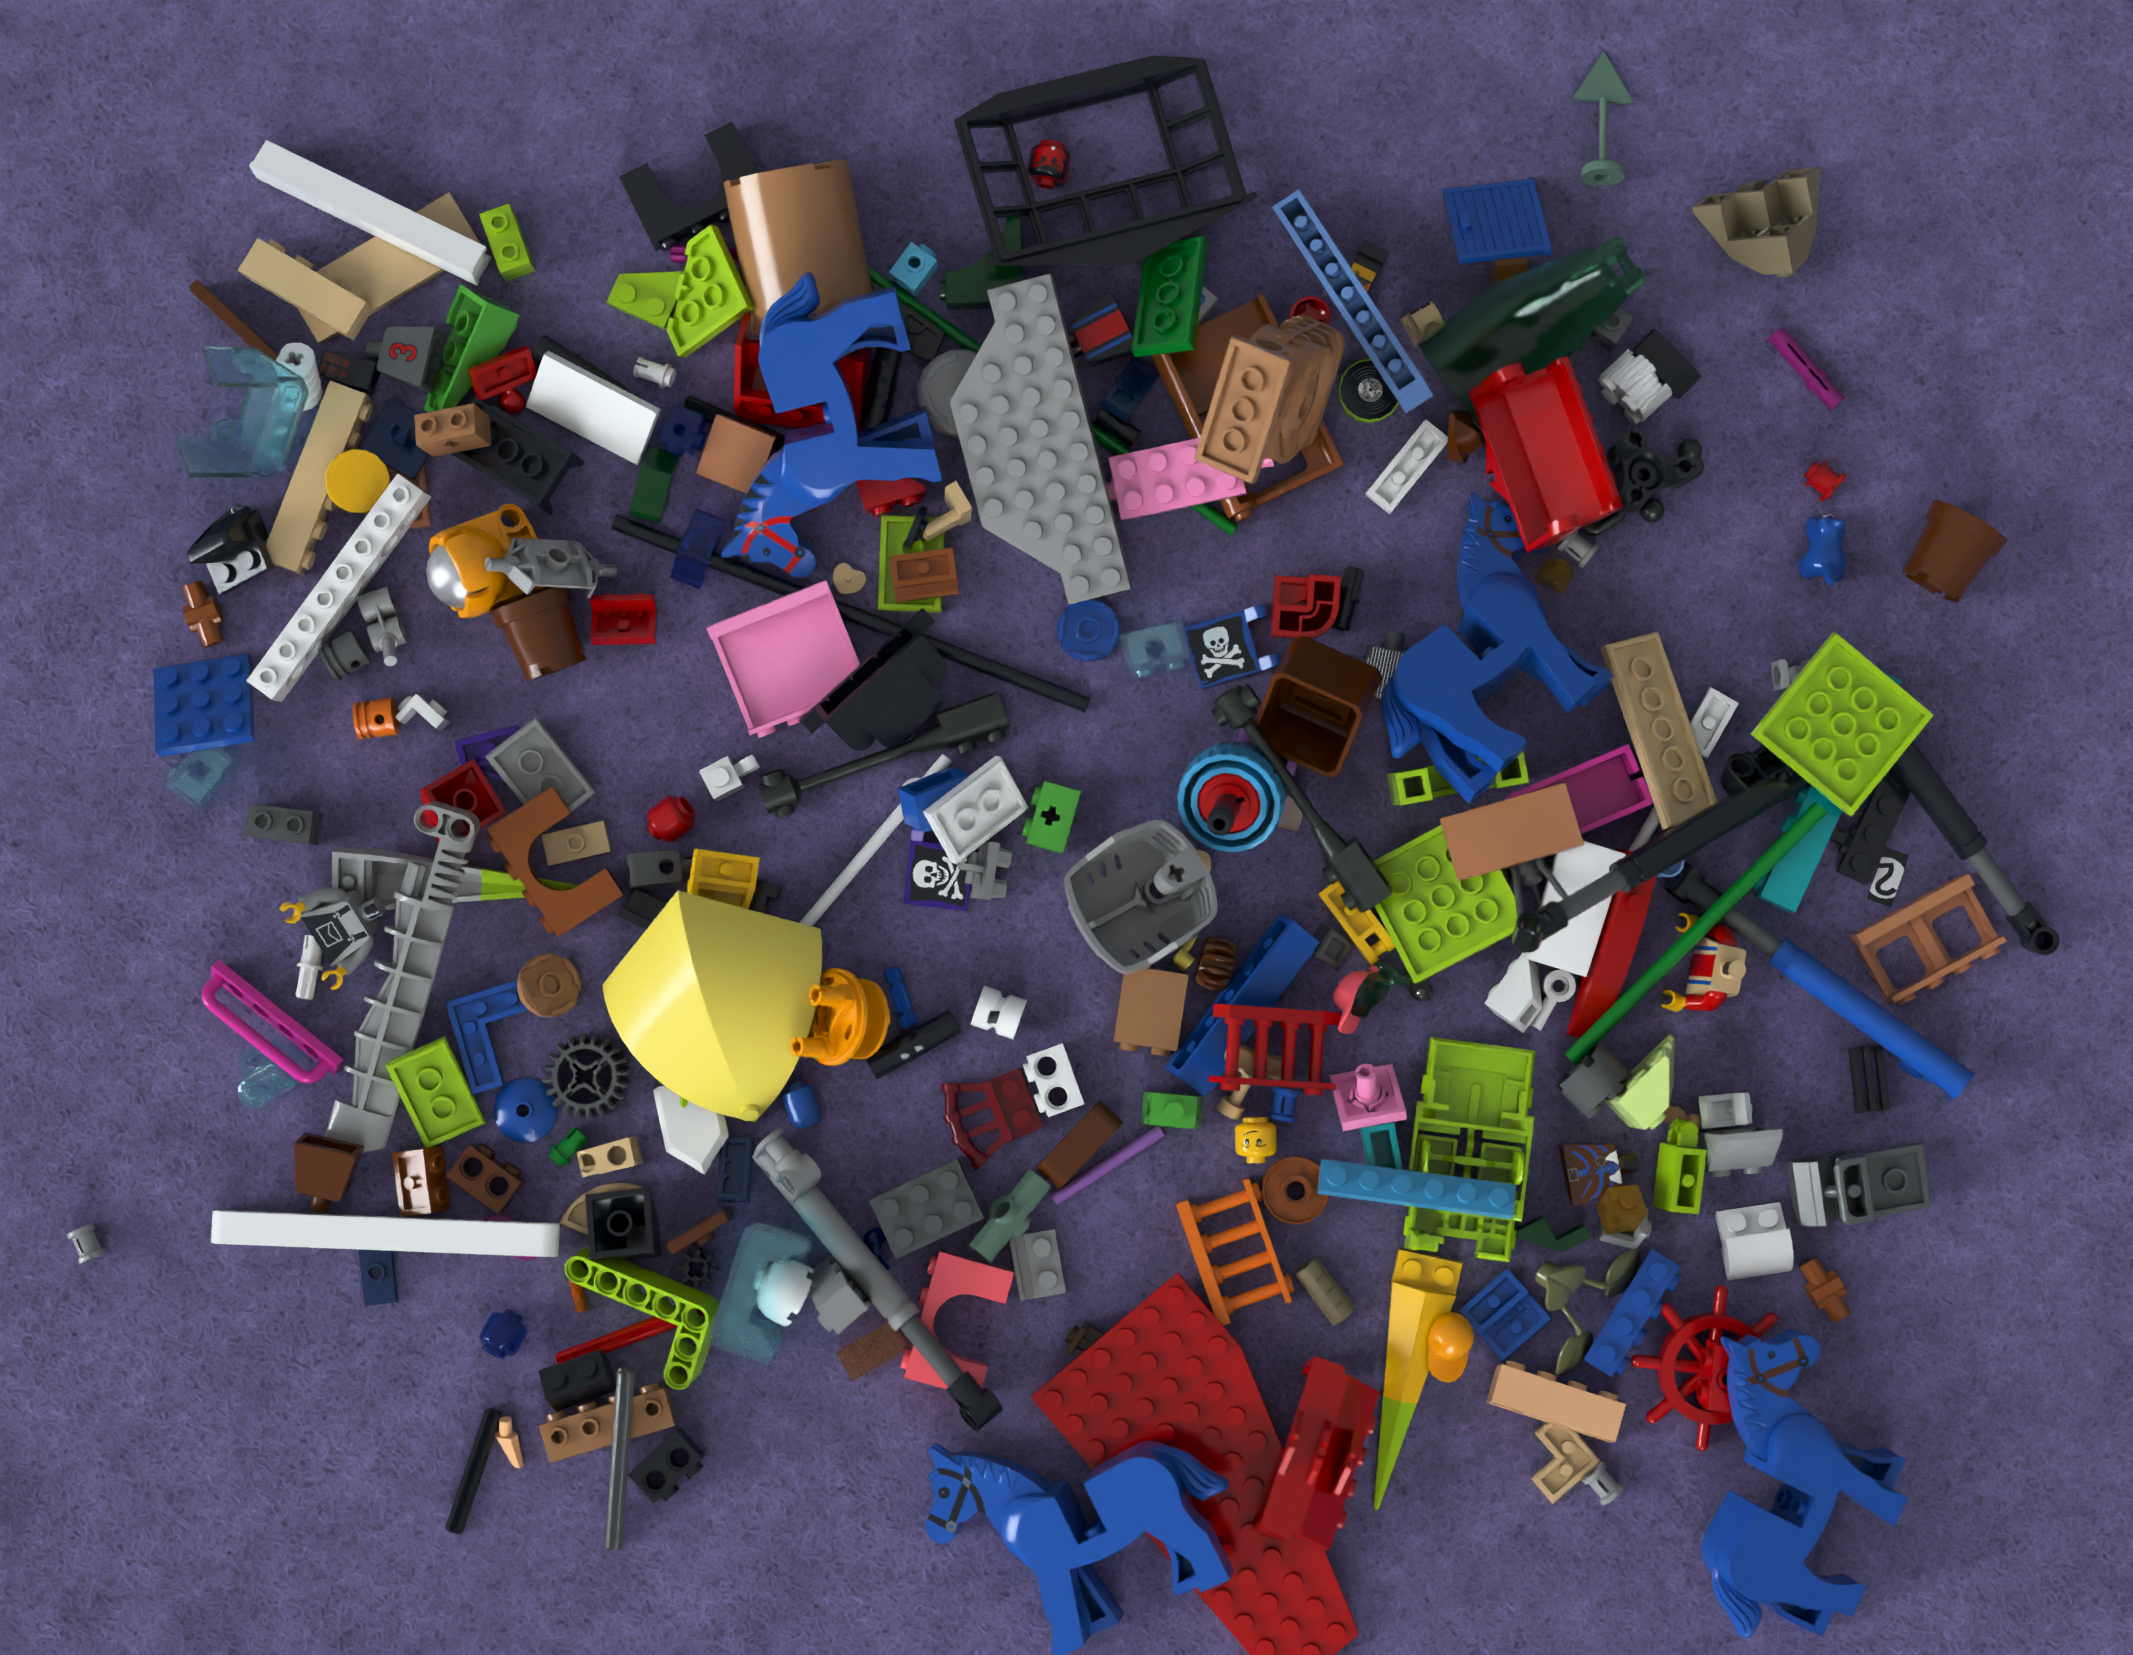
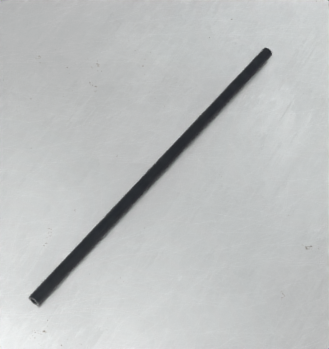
[612,515,1090,713]

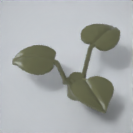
[1535,1247,1641,1378]

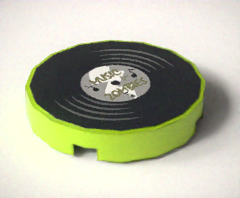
[1338,359,1399,423]

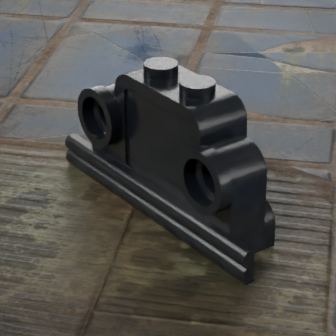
[799,608,948,751]

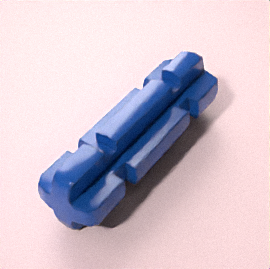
[883,967,918,1029]

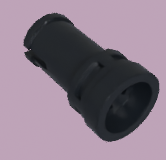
[1093,408,1142,448]

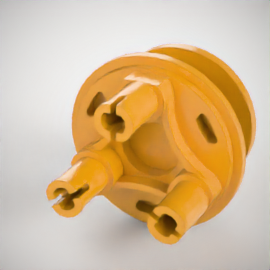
[790,968,890,1066]

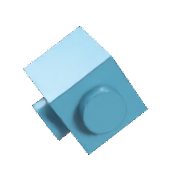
[889,242,938,297]

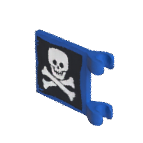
[1183,604,1282,689]

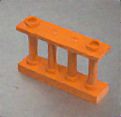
[1175,1177,1295,1325]

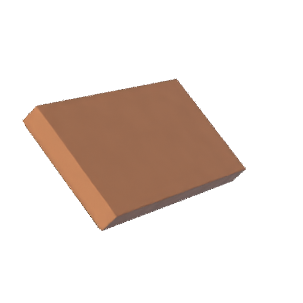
[1440,783,1584,882]

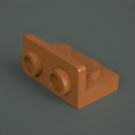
[392,1146,450,1217]

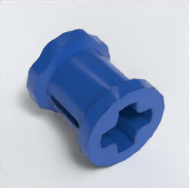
[1267,1086,1301,1123]

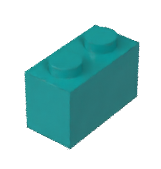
[1359,1122,1403,1170]

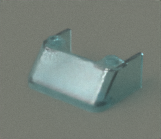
[175,346,309,478]

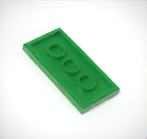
[1131,236,1209,357]

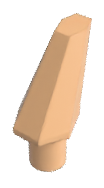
[495,1416,524,1468]

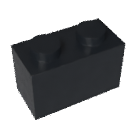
[538,1349,616,1412]

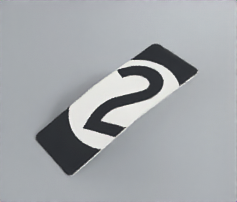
[1867,847,1909,907]

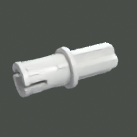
[296,935,323,1000]

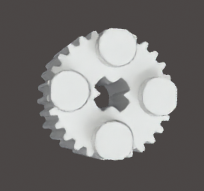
[1598,350,1672,425]

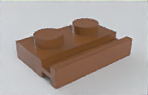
[890,548,959,603]

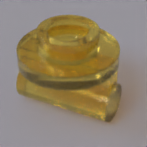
[1535,558,1574,595]

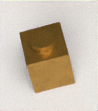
[1596,1184,1648,1235]

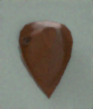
[1447,410,1485,464]

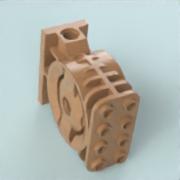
[1194,315,1345,484]

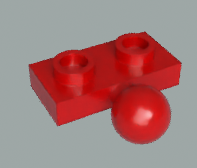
[468,346,537,415]

